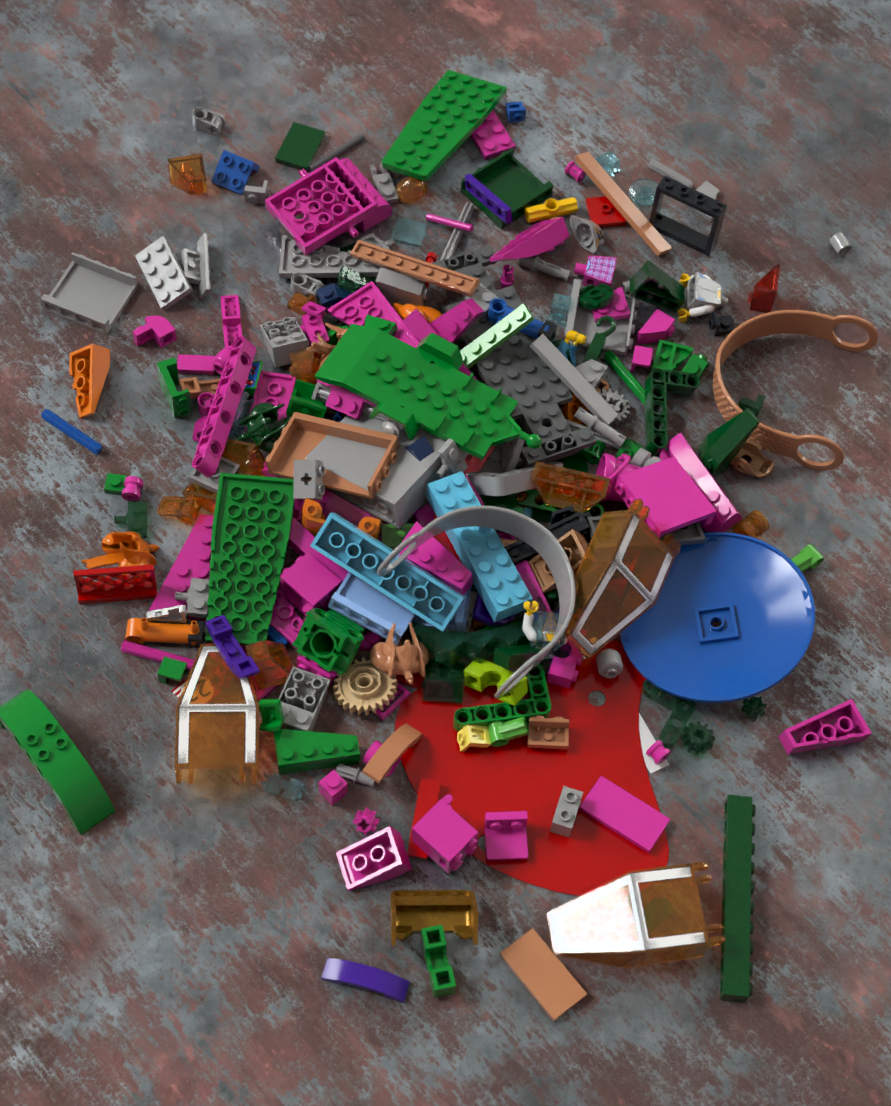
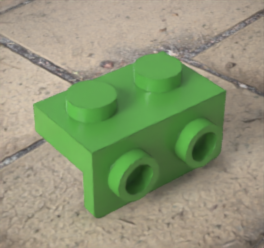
[382,524,421,550]

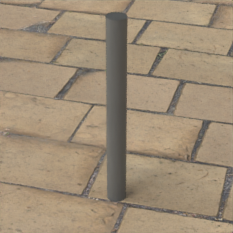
[308,134,365,172]

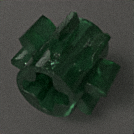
[741,696,767,721]

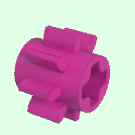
[353,807,380,835]

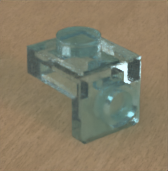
[548,293,571,324]

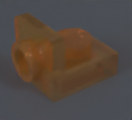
[287,292,315,316]

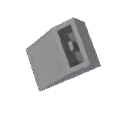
[260,317,311,367]
[278,666,330,731]

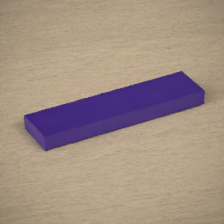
[464,173,512,224]

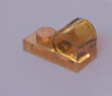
[157,496,201,525]

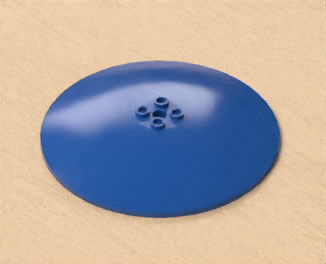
[618,532,815,703]

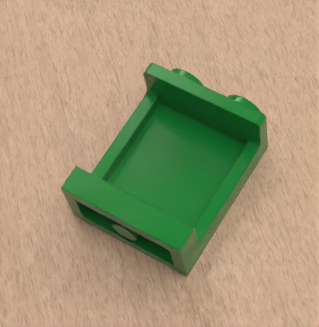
[157,358,192,418]
[286,379,327,418]

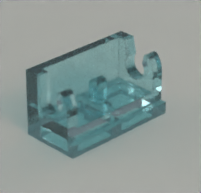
[230,392,255,436]

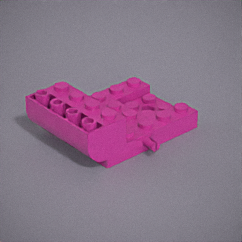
[265,157,392,256]

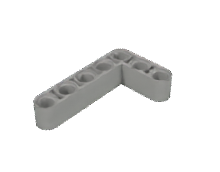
[466,461,564,496]

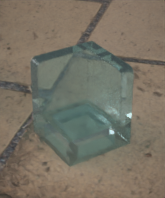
[595,151,620,177]

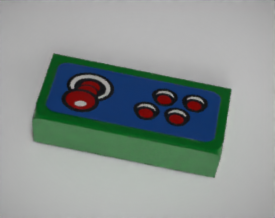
[243,361,263,396]

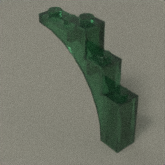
[409,615,540,667]

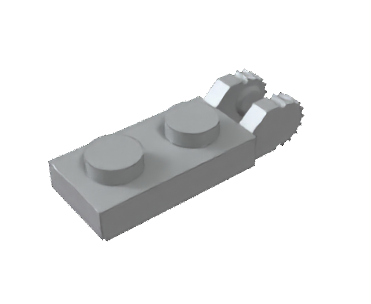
[370,163,398,204]

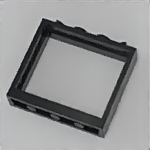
[649,176,727,257]

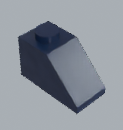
[316,283,356,314]

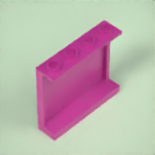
[614,457,716,543]

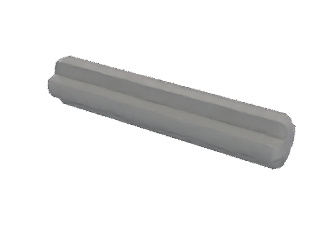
[648,158,694,188]

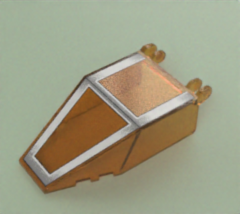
[565,499,681,658]
[175,644,260,784]
[546,862,725,968]

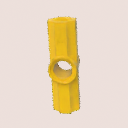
[524,197,578,223]

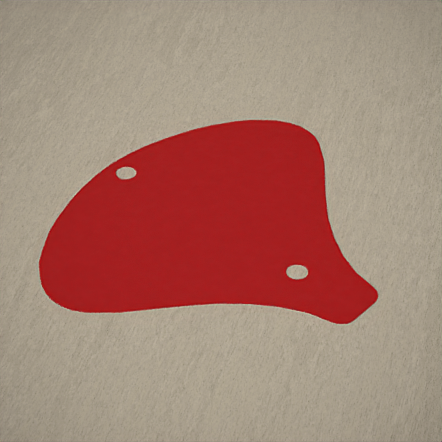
[395,641,669,897]

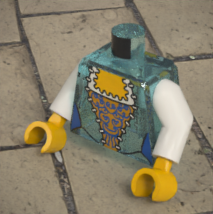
[522,601,583,659]

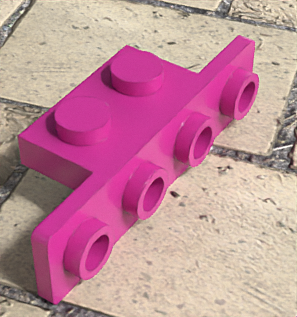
[317,380,376,419]

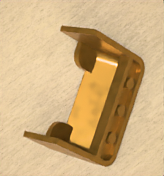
[390,890,478,945]

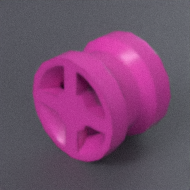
[646,740,671,765]

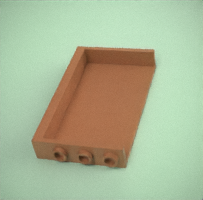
[265,412,400,499]

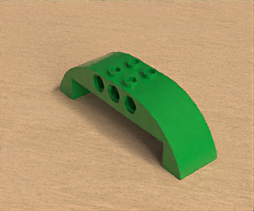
[0,689,115,835]

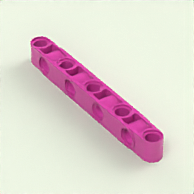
[192,336,257,478]

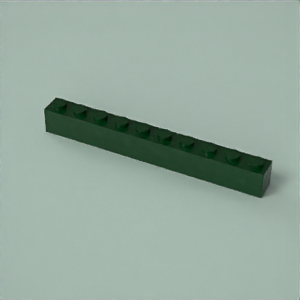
[720,794,756,1003]

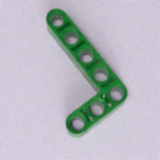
[453,663,551,732]

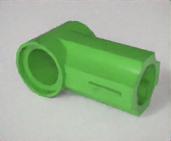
[791,544,824,572]
[487,717,530,747]

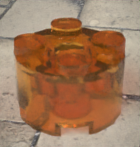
[289,349,321,385]

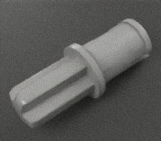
[336,764,375,787]

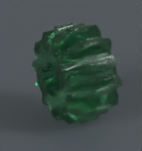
[680,720,715,756]

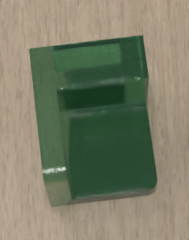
[738,394,766,417]

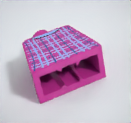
[574,255,617,287]

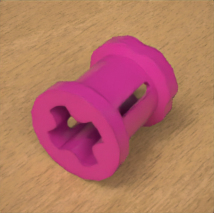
[564,161,586,183]

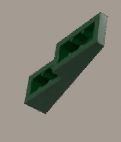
[493,641,561,670]

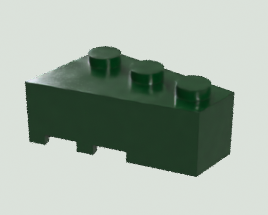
[630,260,685,313]

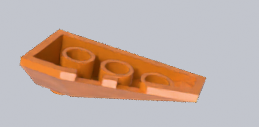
[69,344,111,418]

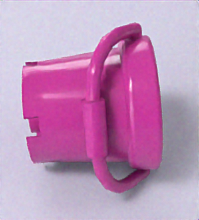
[593,453,642,502]

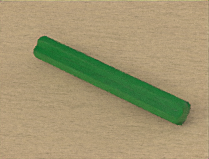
[604,350,645,405]

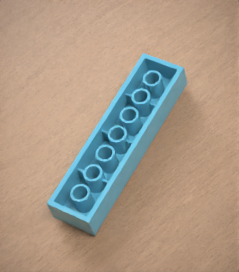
[425,471,533,623]
[310,513,466,632]

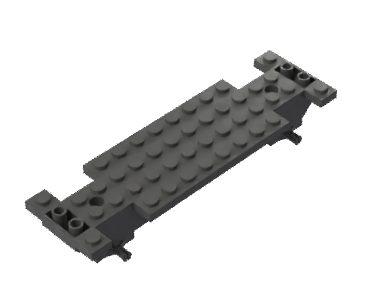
[431,245,597,467]

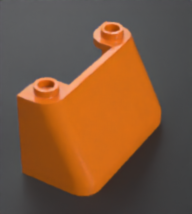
[302,498,384,540]

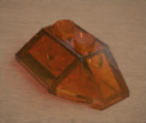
[531,461,610,513]

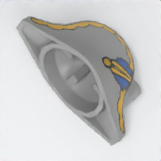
[569,215,604,254]

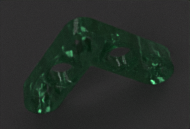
[641,680,695,748]

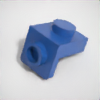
[505,101,526,123]

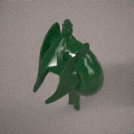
[236,402,291,454]

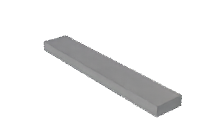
[530,334,618,425]

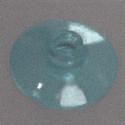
[629,178,659,206]

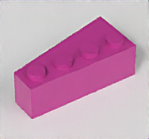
[778,699,872,755]

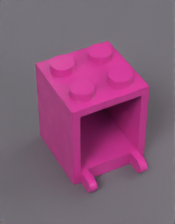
[280,552,341,622]
[412,794,478,874]

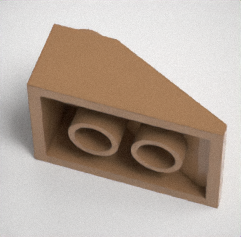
[528,529,598,593]

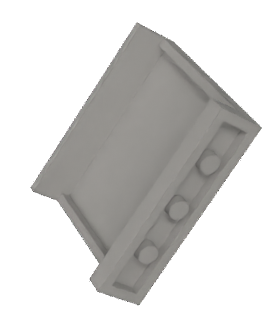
[41,252,138,335]
[564,279,639,356]

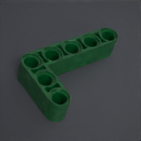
[645,368,701,456]

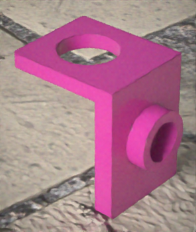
[301,301,326,321]

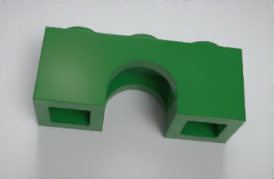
[420,925,456,998]

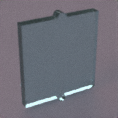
[391,217,427,247]

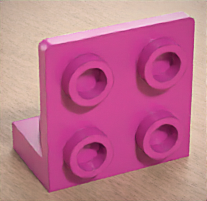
[484,811,528,861]

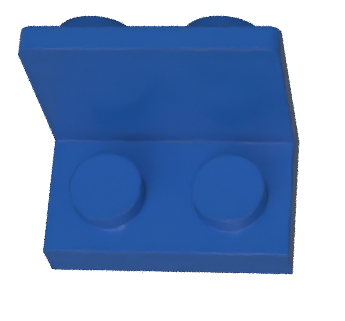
[211,150,260,194]

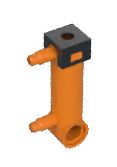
[125,618,205,648]

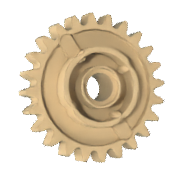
[333,657,398,716]

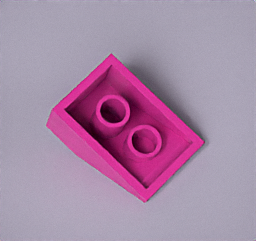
[336,826,412,891]

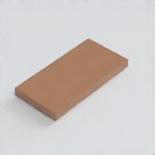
[500,928,587,1022]

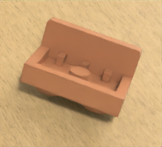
[528,716,570,750]

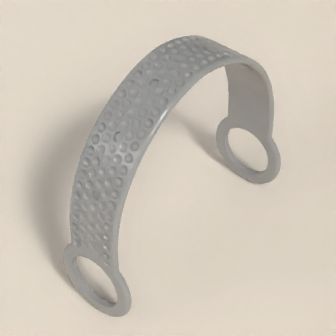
[377,506,576,699]

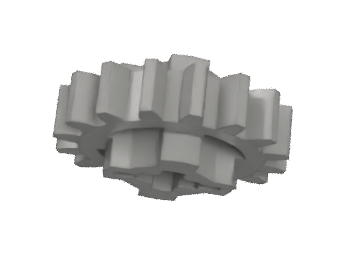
[597,388,630,426]

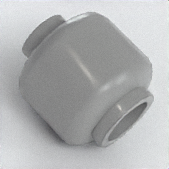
[596,649,623,678]

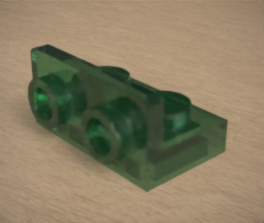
[338,266,375,293]

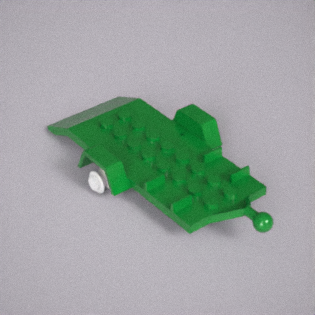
[315,324,542,460]

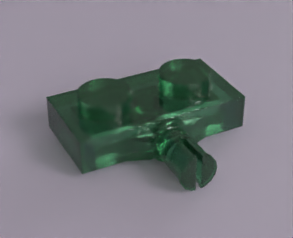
[114,501,147,538]

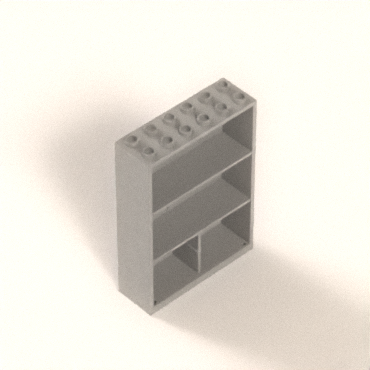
[305,413,469,529]

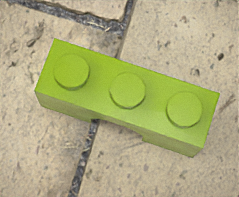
[464,657,528,706]

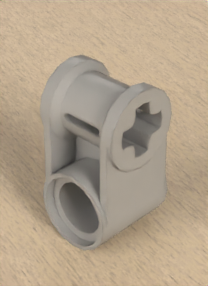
[192,107,226,136]
[291,272,325,303]

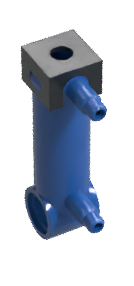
[488,298,558,352]

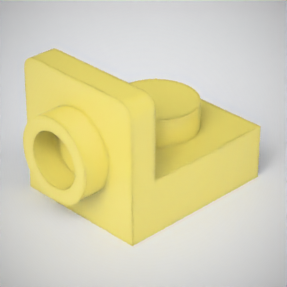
[457,724,491,751]

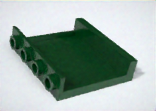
[460,148,554,230]

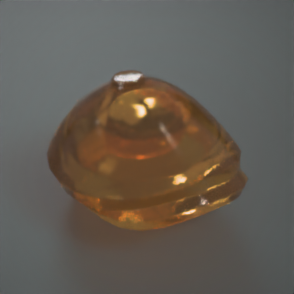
[395,176,428,203]

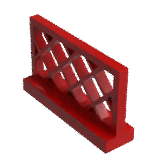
[73,564,158,604]

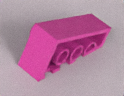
[413,298,484,364]
[399,521,473,596]

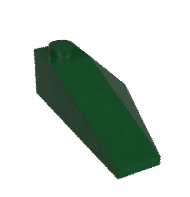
[698,408,760,476]

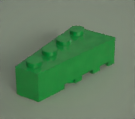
[273,729,360,775]

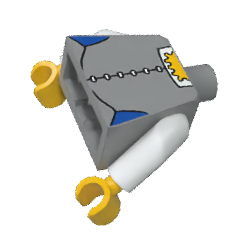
[678,272,728,323]

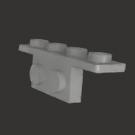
[181,233,211,299]

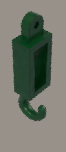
[582,316,617,363]

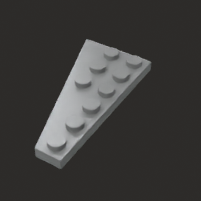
[279,235,386,278]

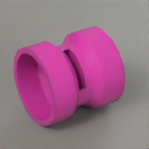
[198,392,215,416]
[121,476,144,502]

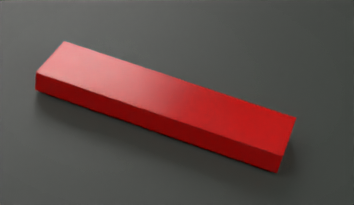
[407,778,441,860]

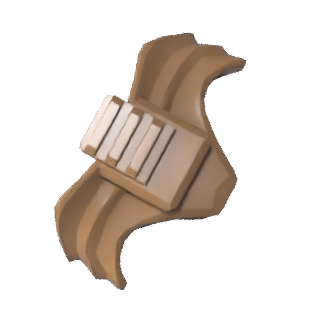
[730,438,775,478]

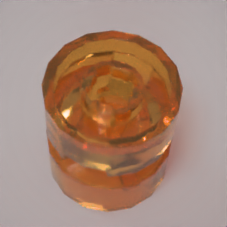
[733,510,770,539]

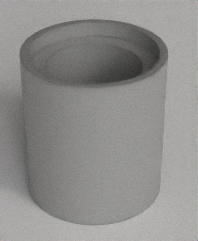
[830,233,852,256]

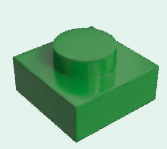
[104,473,127,495]

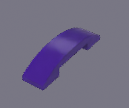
[206,615,260,679]
[321,958,410,1003]

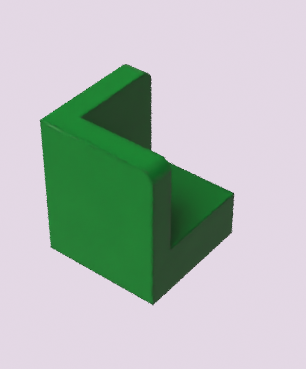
[157,656,188,684]

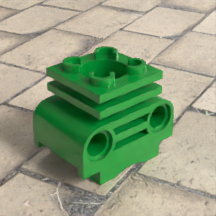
[292,608,365,675]

